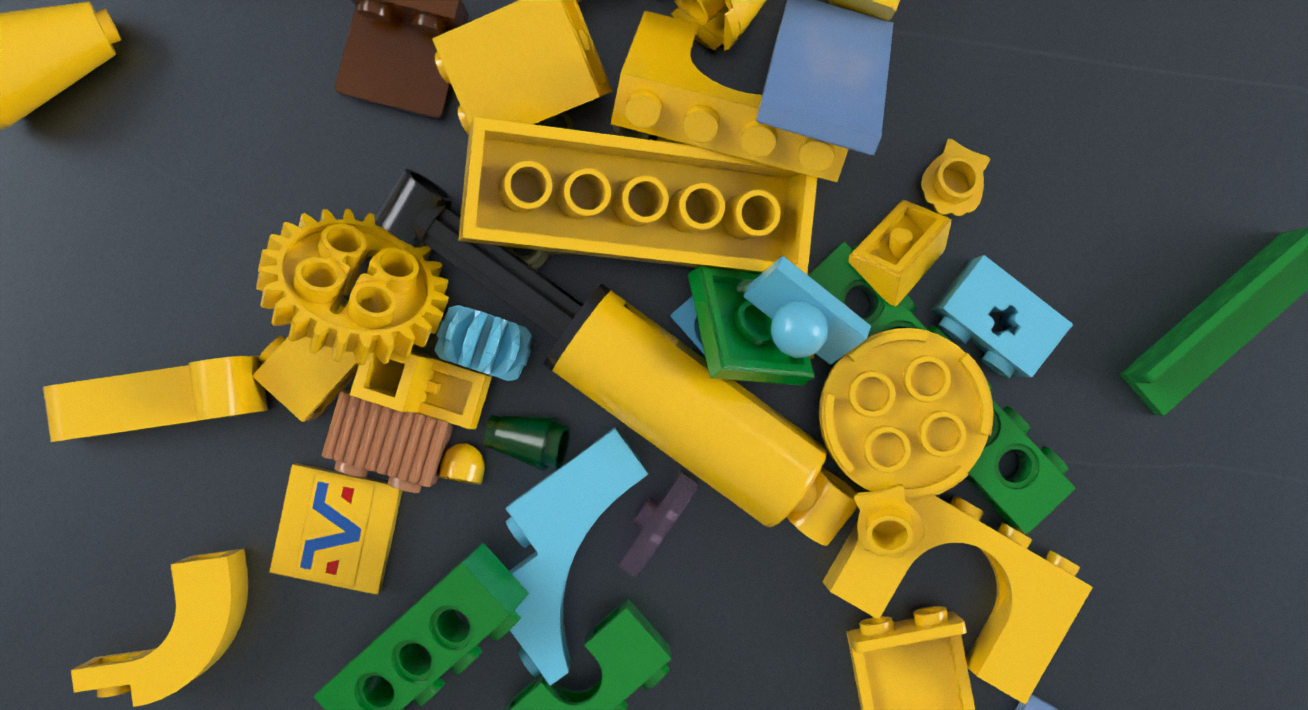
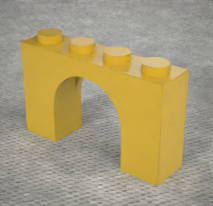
[611,11,849,182]
[822,495,1093,705]

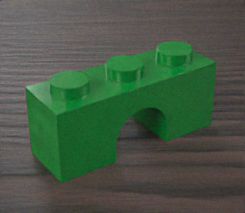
[503,598,671,710]

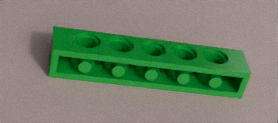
[807,241,1076,535]

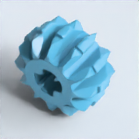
[434,305,533,381]

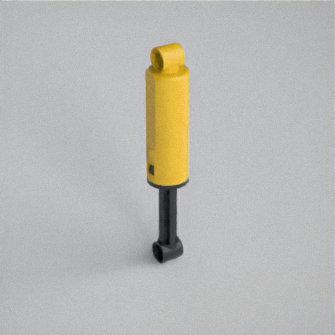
[374,169,858,546]

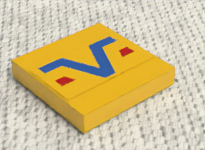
[269,463,403,595]

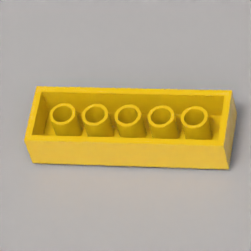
[458,117,817,274]

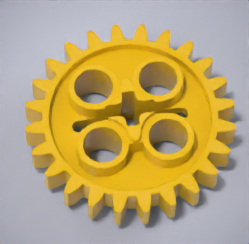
[256,209,449,365]

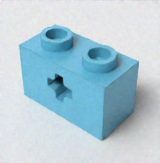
[930,255,1073,379]

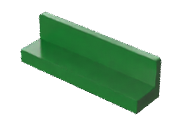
[1120,227,1308,416]

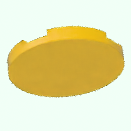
[819,328,994,500]

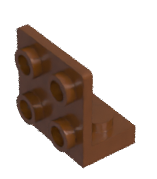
[335,0,469,119]

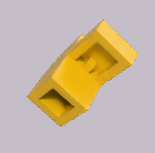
[350,349,492,429]

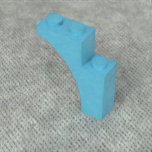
[505,426,648,686]

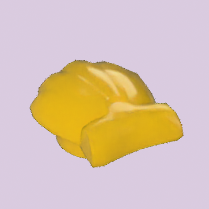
[921,139,991,216]
[854,484,925,558]

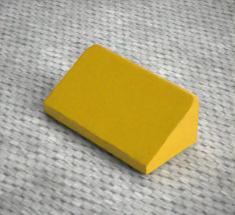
[848,200,952,307]

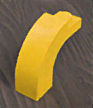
[71,548,249,707]

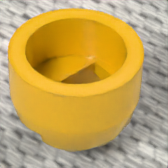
[438,443,485,485]

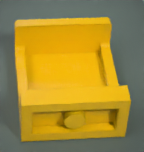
[432,0,613,135]
[846,606,975,710]

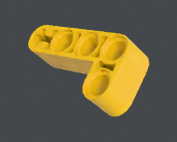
[43,356,268,442]

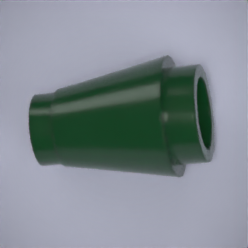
[484,415,569,471]

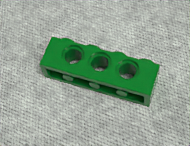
[313,543,529,710]

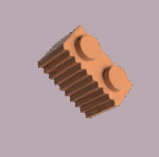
[321,390,454,493]

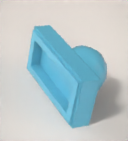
[744,256,871,365]

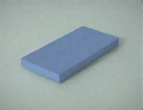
[756,0,894,155]

